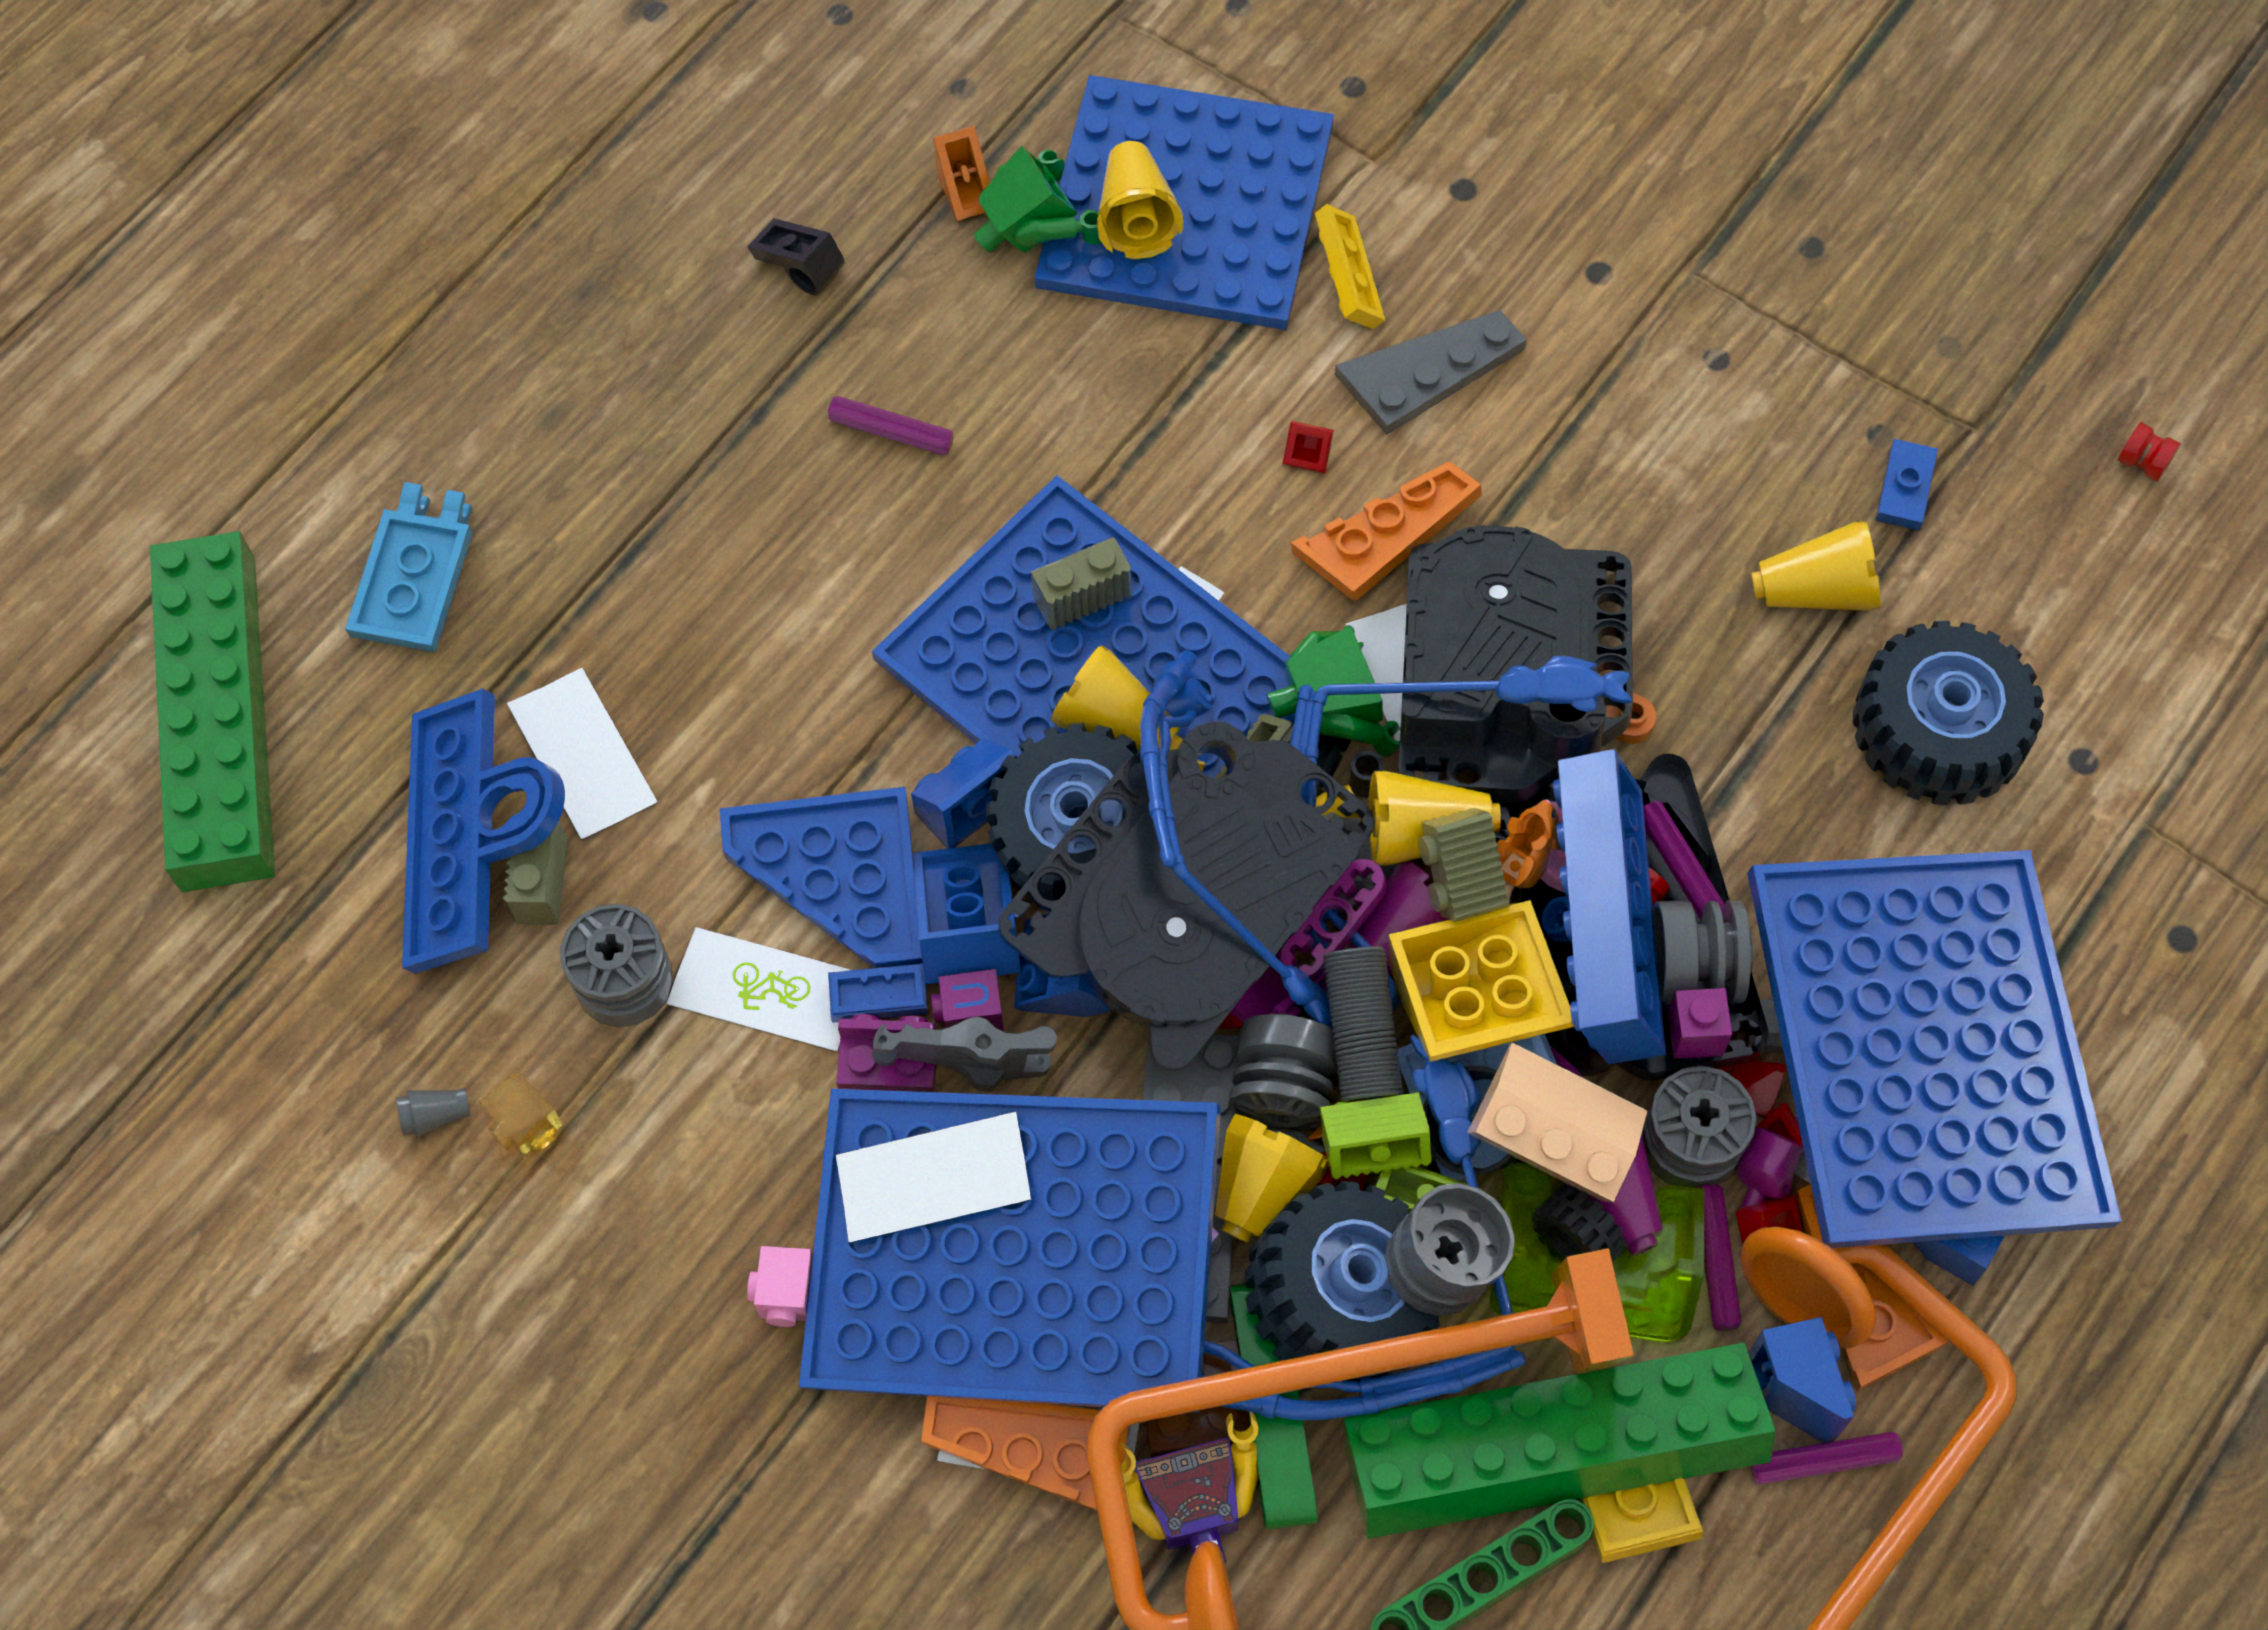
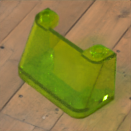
[1490,1162,1704,1342]

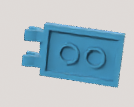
[345,482,473,652]

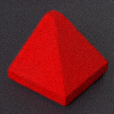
[1731,1061,1787,1118]

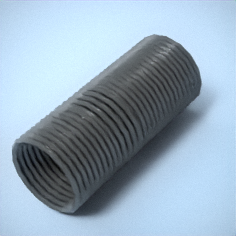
[1322,947,1403,1102]

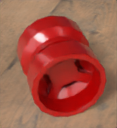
[2117,422,2181,482]

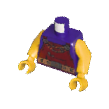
[1121,1412,1259,1563]

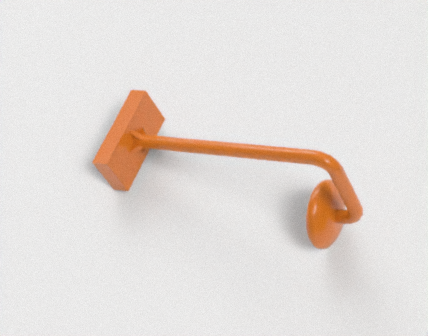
[1740,1227,2017,1630]
[1087,1248,1634,1630]

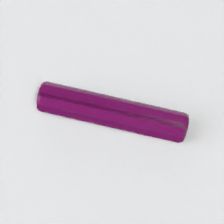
[828,396,953,455]
[1643,801,1725,920]
[1695,1184,1741,1331]
[1750,1432,1903,1484]

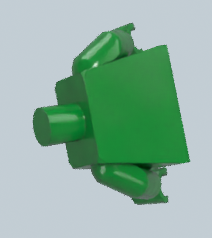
[974,146,1101,253]
[1266,625,1400,757]

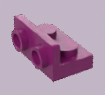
[836,1014,937,1092]

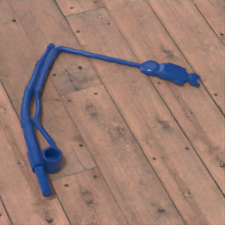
[1140,650,1361,1047]
[1290,656,1632,1051]
[1202,1035,1526,1420]

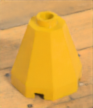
[1215,1114,1329,1243]

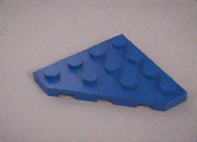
[720,787,923,968]

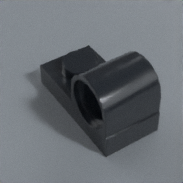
[747,218,845,295]

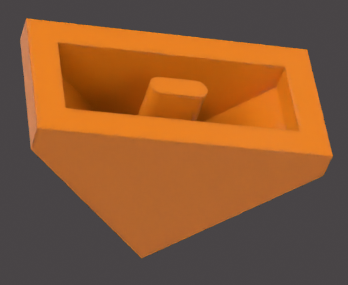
[933,126,990,221]

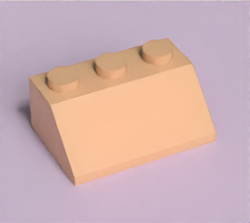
[1467,1043,1647,1202]

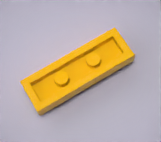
[1315,204,1386,329]

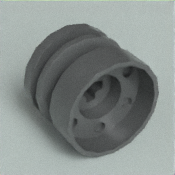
[1653,900,1753,1004]
[560,903,674,1027]
[1228,1014,1338,1130]
[1642,1066,1757,1192]
[1385,1183,1515,1316]

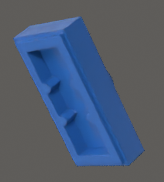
[1875,439,1938,531]
[828,964,928,1023]

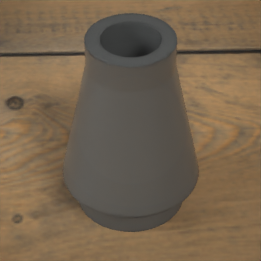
[396,1088,471,1138]

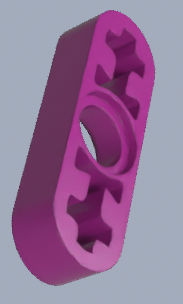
[1281,859,1387,981]

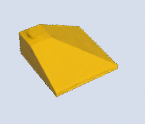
[1389,900,1574,1062]

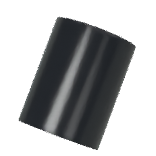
[1349,751,1384,798]

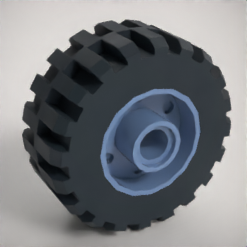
[1853,620,2044,805]
[986,723,1147,901]
[1244,1181,1440,1381]

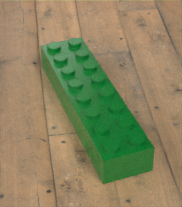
[150,531,275,892]
[1344,1343,1776,1539]

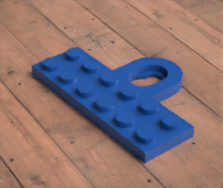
[402,688,565,974]

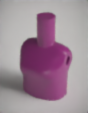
[1737,1126,1804,1210]

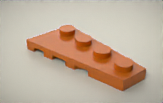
[1291,461,1482,602]
[1795,1184,1948,1392]
[921,1396,1130,1512]

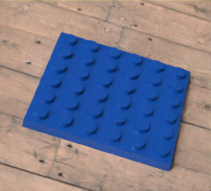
[1034,75,1334,330]

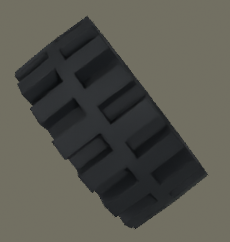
[1531,1185,1626,1264]

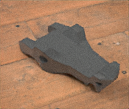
[872,1017,1057,1091]

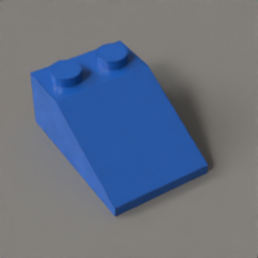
[913,843,1021,984]

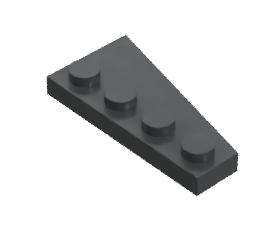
[1335,310,1527,435]

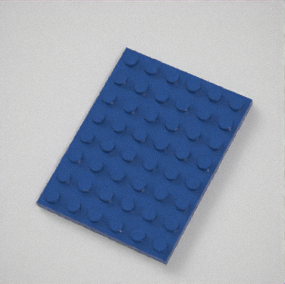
[872,475,1296,778]
[1747,850,2122,1248]
[799,1089,1221,1413]

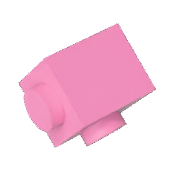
[747,1246,813,1327]

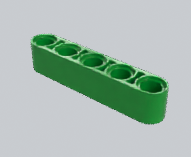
[1229,1284,1318,1530]
[1370,1499,1594,1630]

